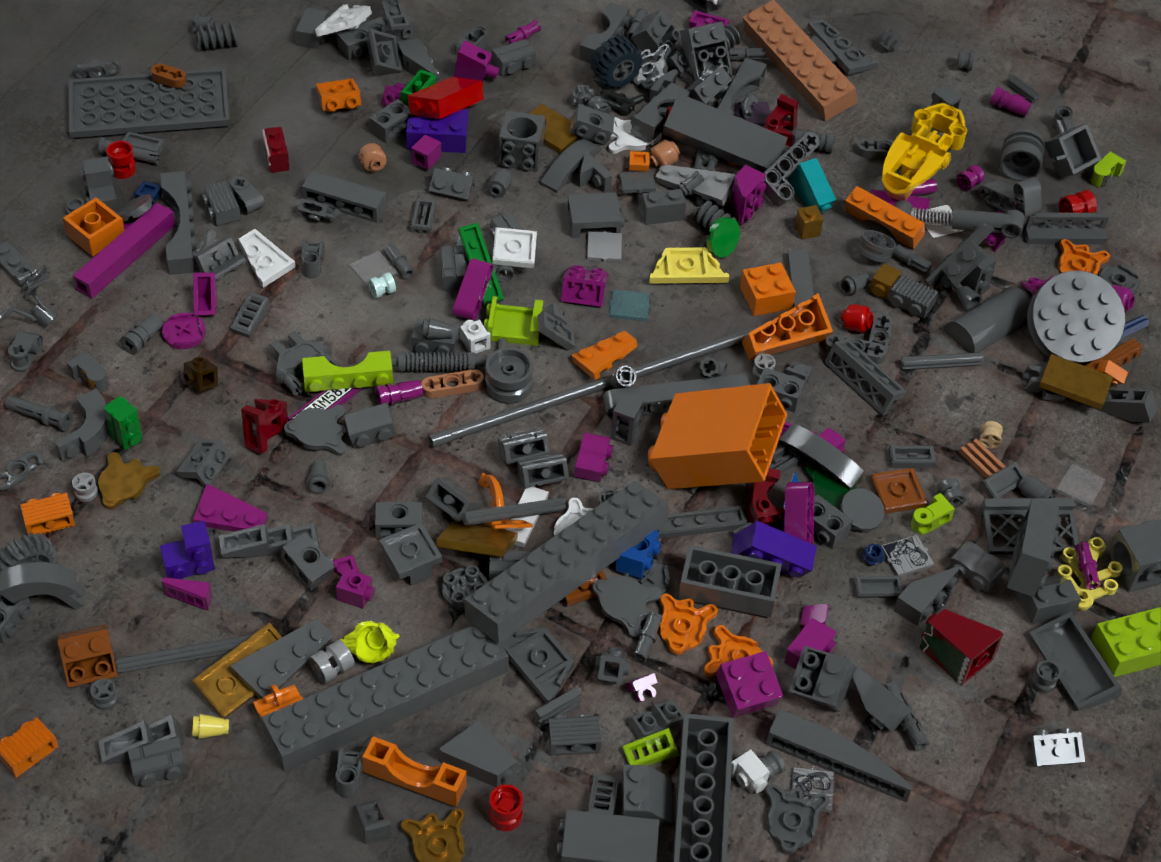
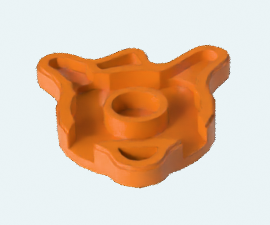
[1058,239,1110,275]
[659,594,718,655]
[703,625,773,678]

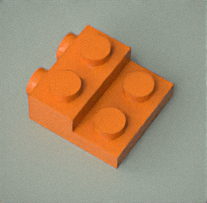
[316,78,362,112]

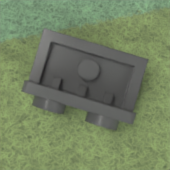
[429,167,476,201]
[194,236,246,280]

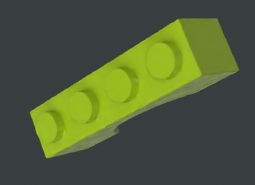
[302,351,393,392]

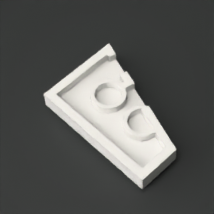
[239,229,295,288]

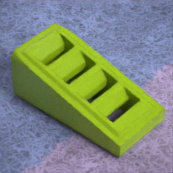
[622,728,679,766]

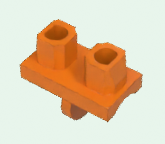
[253,684,303,719]

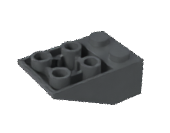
[680,22,733,80]

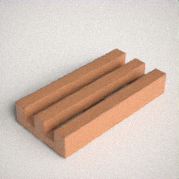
[959,439,1006,479]

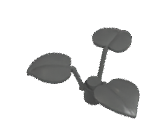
[0,265,57,327]

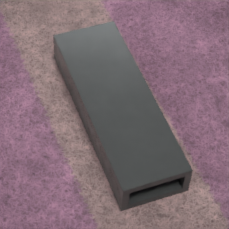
[662,93,788,178]

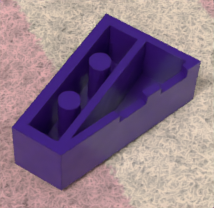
[406,109,468,153]
[730,521,817,577]

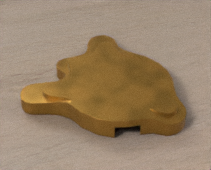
[98,452,161,509]
[401,808,465,862]

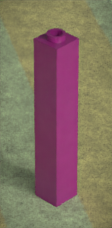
[73,203,175,299]

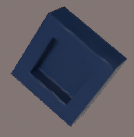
[134,181,162,205]

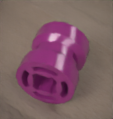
[956,165,985,191]

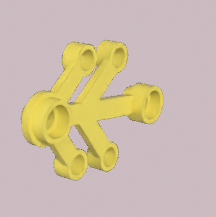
[1057,537,1123,611]

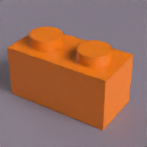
[1097,360,1128,386]

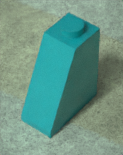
[787,158,836,213]

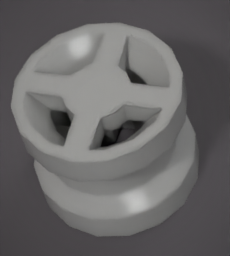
[753,353,776,379]
[72,473,98,502]

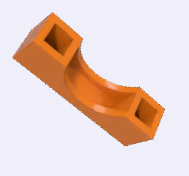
[845,186,925,250]
[362,736,467,807]

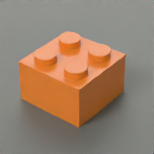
[63,198,125,257]
[740,262,796,316]

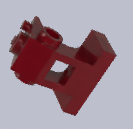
[765,94,798,147]
[241,399,288,454]
[745,468,785,525]

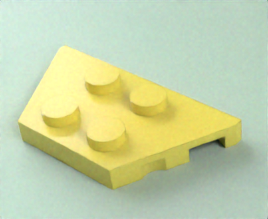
[649,247,729,284]

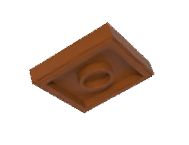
[870,468,928,514]

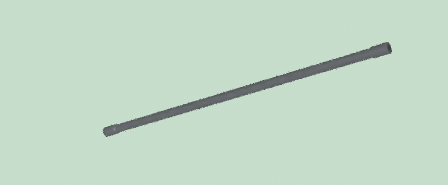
[428,324,763,448]

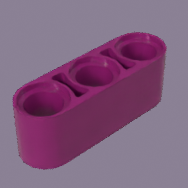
[453,258,493,321]
[784,482,814,544]

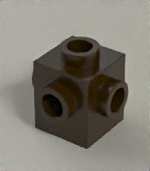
[183,357,218,392]

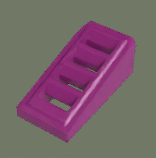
[161,577,212,610]

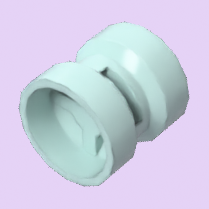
[368,272,396,298]

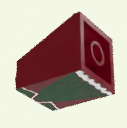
[919,609,1003,686]

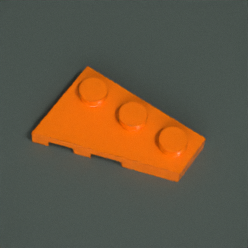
[571,331,637,380]

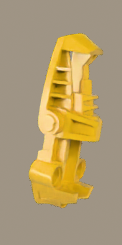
[882,103,967,200]

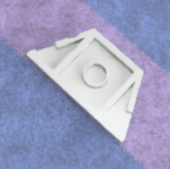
[315,4,372,36]

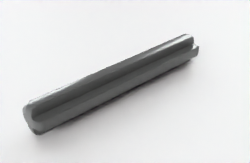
[900,352,984,369]

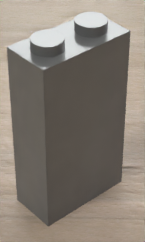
[556,810,659,862]

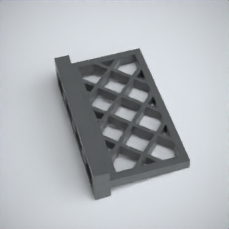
[980,498,1079,554]

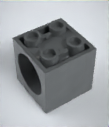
[499,110,545,172]
[1108,519,1161,592]

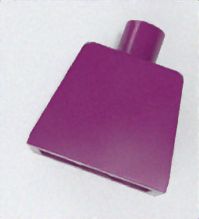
[453,40,500,84]

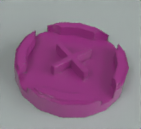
[162,313,206,349]

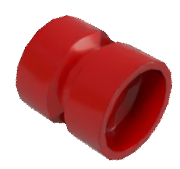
[106,141,136,179]
[1059,190,1097,213]
[489,784,523,832]

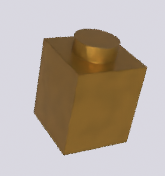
[794,205,824,240]
[869,263,902,300]

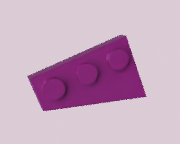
[193,484,268,532]

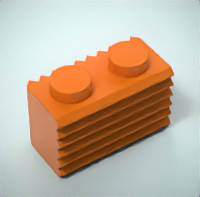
[20,493,75,535]
[0,718,59,778]

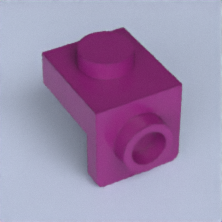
[381,83,406,107]

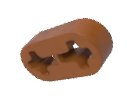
[151,64,187,88]

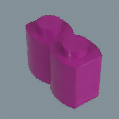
[574,432,614,482]

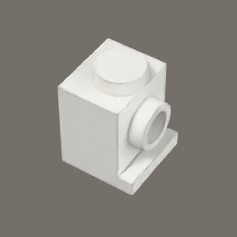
[460,320,491,354]
[731,750,770,794]

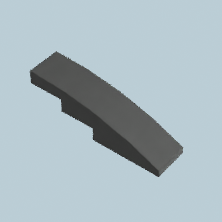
[219,523,320,557]

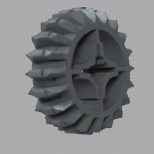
[0,532,58,572]

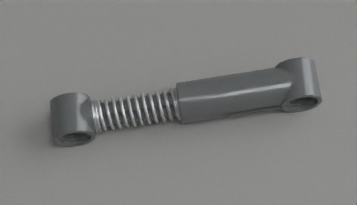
[894,200,1025,239]

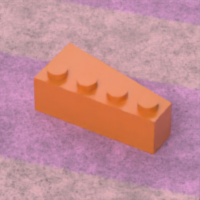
[742,293,833,361]

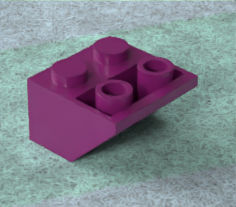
[731,165,766,226]

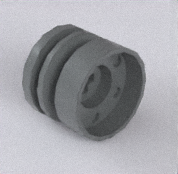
[1000,128,1045,181]

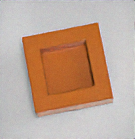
[629,151,650,171]

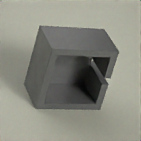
[1045,123,1101,178]

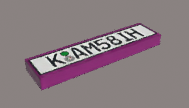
[288,387,365,421]

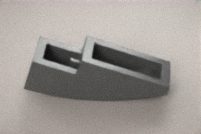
[98,715,185,764]

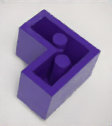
[160,520,215,579]

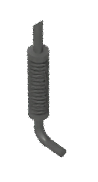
[364,338,507,372]

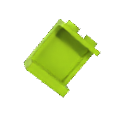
[484,296,543,346]

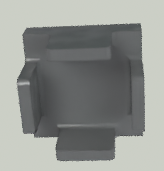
[379,523,442,585]

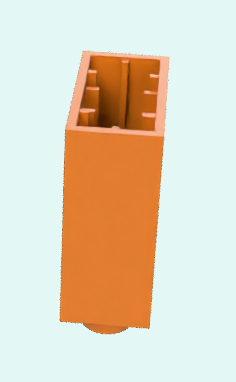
[648,383,787,489]

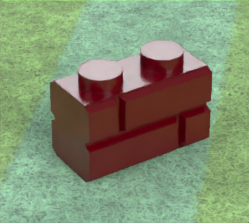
[262,127,290,173]

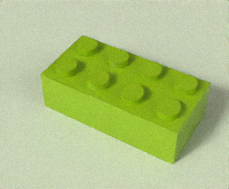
[1090,607,1161,677]

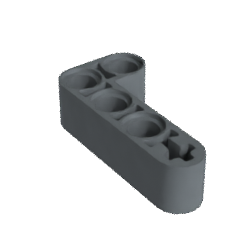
[763,132,820,206]
[979,177,1042,218]

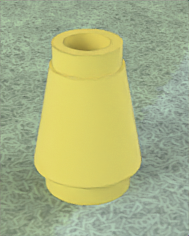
[192,714,229,739]

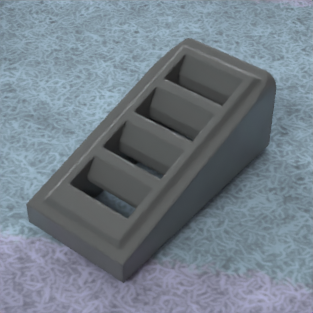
[230,292,270,337]
[588,774,619,815]

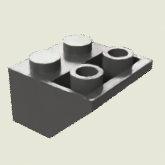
[631,9,681,57]
[789,646,855,712]

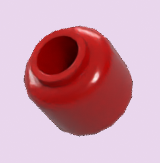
[841,304,874,333]

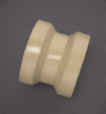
[979,421,1003,449]

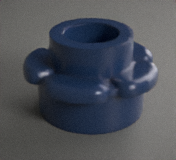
[862,544,885,565]

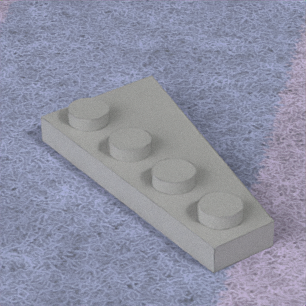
[655,165,736,206]

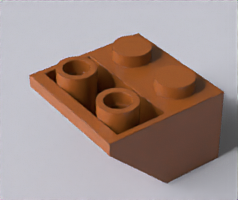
[57,624,118,688]

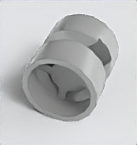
[308,640,355,685]

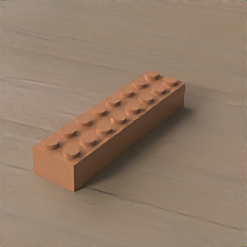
[743,0,857,122]

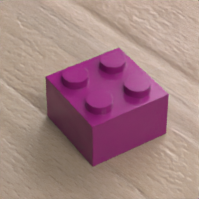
[715,651,783,718]

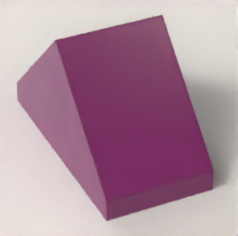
[193,272,218,316]

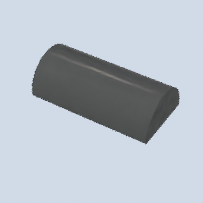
[944,287,1030,353]

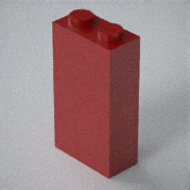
[408,77,484,119]

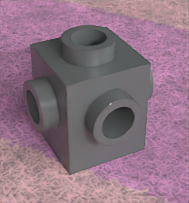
[595,647,631,684]

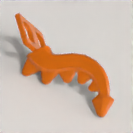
[478,473,533,530]

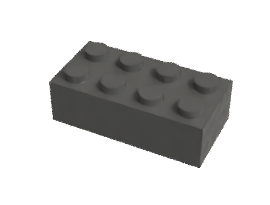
[1007,498,1061,597]
[678,545,782,618]

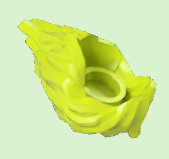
[340,621,400,663]

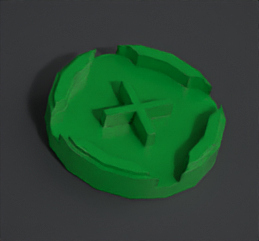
[707,217,740,258]

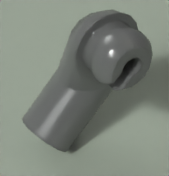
[740,94,758,119]

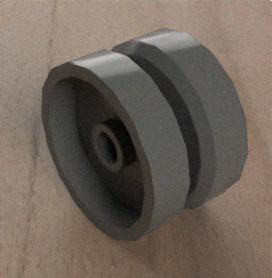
[485,347,534,403]

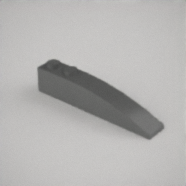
[766,709,913,803]

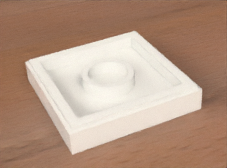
[492,227,537,268]

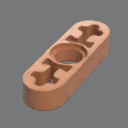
[421,369,484,399]

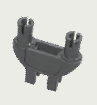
[270,331,341,396]

